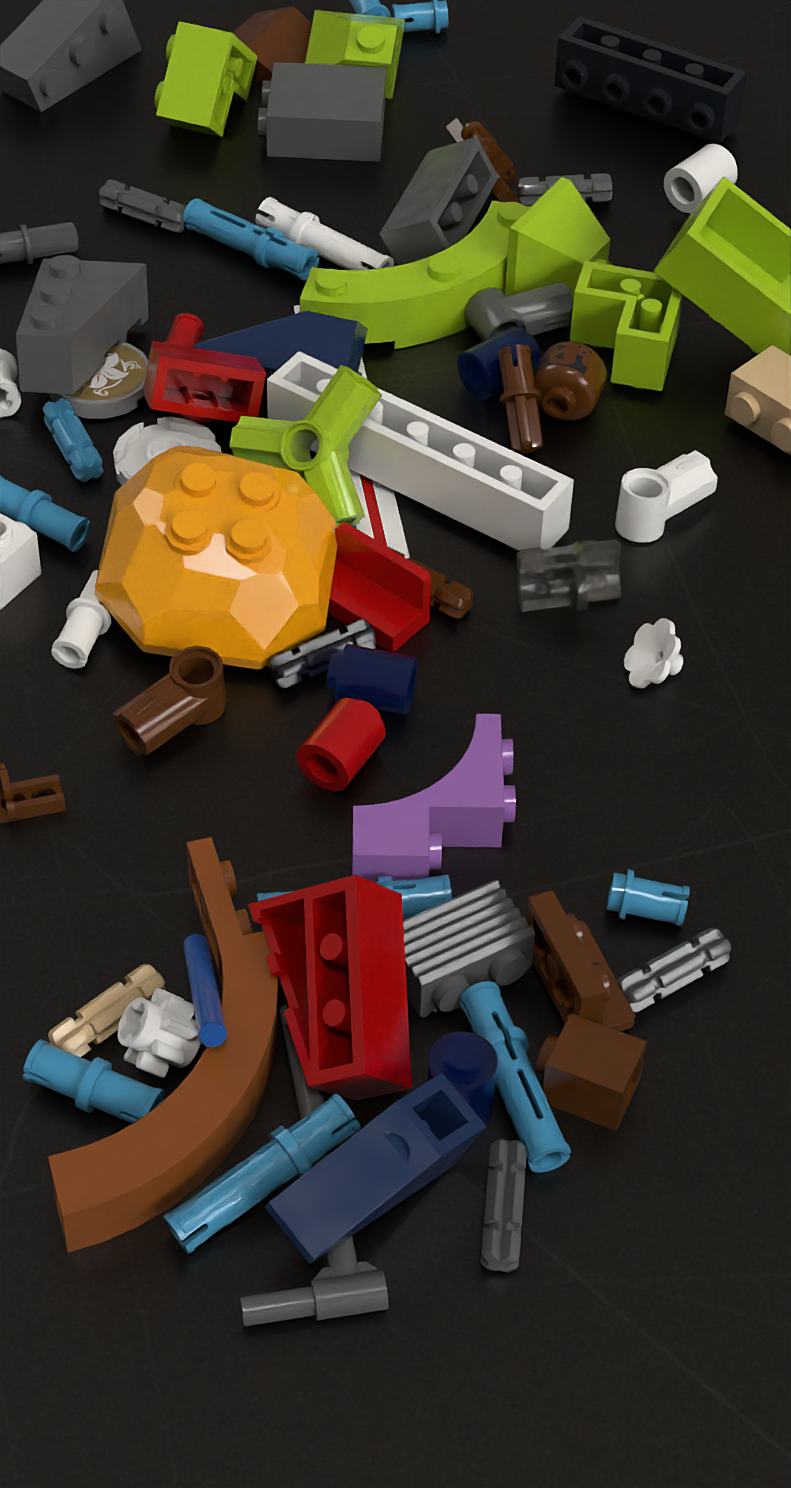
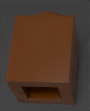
[536,1013,647,1131]

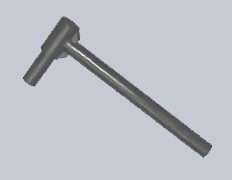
[240,1003,389,1327]

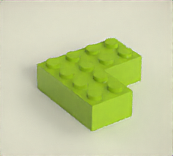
[654,176,791,356]

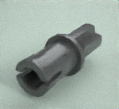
[0,222,79,265]

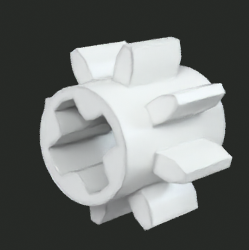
[118,988,201,1078]

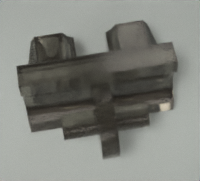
[516,539,621,612]

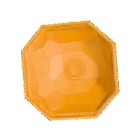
[95,446,338,670]

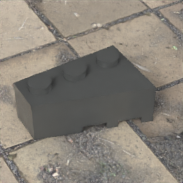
[0,0,142,112]
[16,255,149,394]

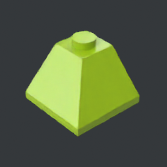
[305,10,405,99]
[505,177,612,301]

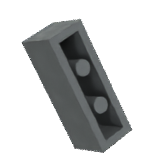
[379,137,499,266]

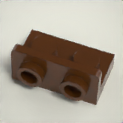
[526,890,635,1031]

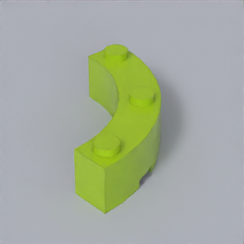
[300,200,530,349]

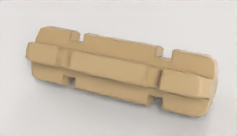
[48,964,166,1057]

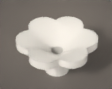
[624,618,683,689]

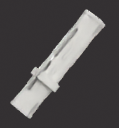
[255,197,394,270]

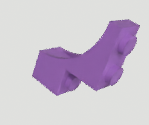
[352,714,516,882]

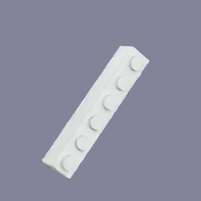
[267,351,574,560]

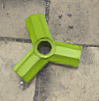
[230,365,382,526]

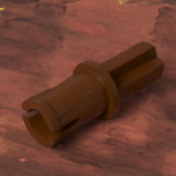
[497,344,543,454]

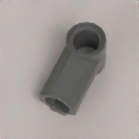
[465,282,573,356]

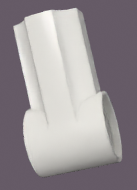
[615,450,718,543]

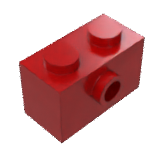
[143,341,266,423]

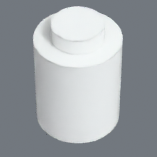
[664,144,738,213]

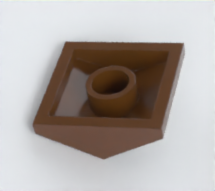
[233,6,312,83]

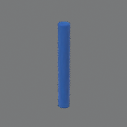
[183,934,227,1047]

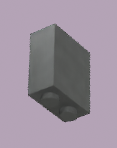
[258,62,386,162]

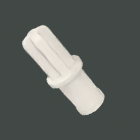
[51,570,111,669]

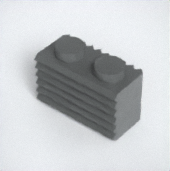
[403,880,535,1018]

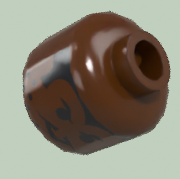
[534,342,607,421]

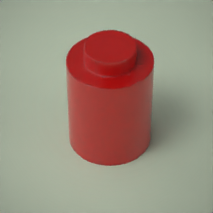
[296,698,386,791]

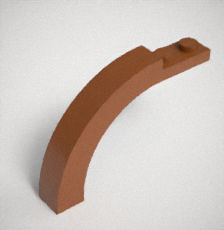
[48,837,279,1253]

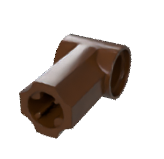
[112,646,227,756]

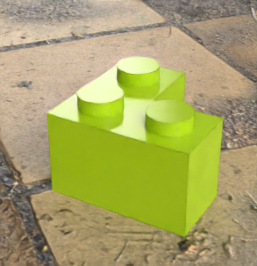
[155,21,258,137]
[570,261,684,391]

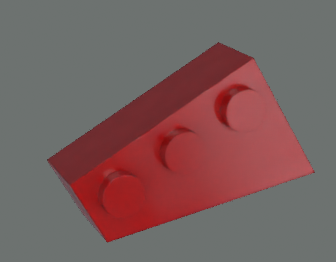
[248,875,412,1101]

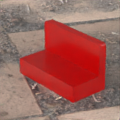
[327,522,431,653]

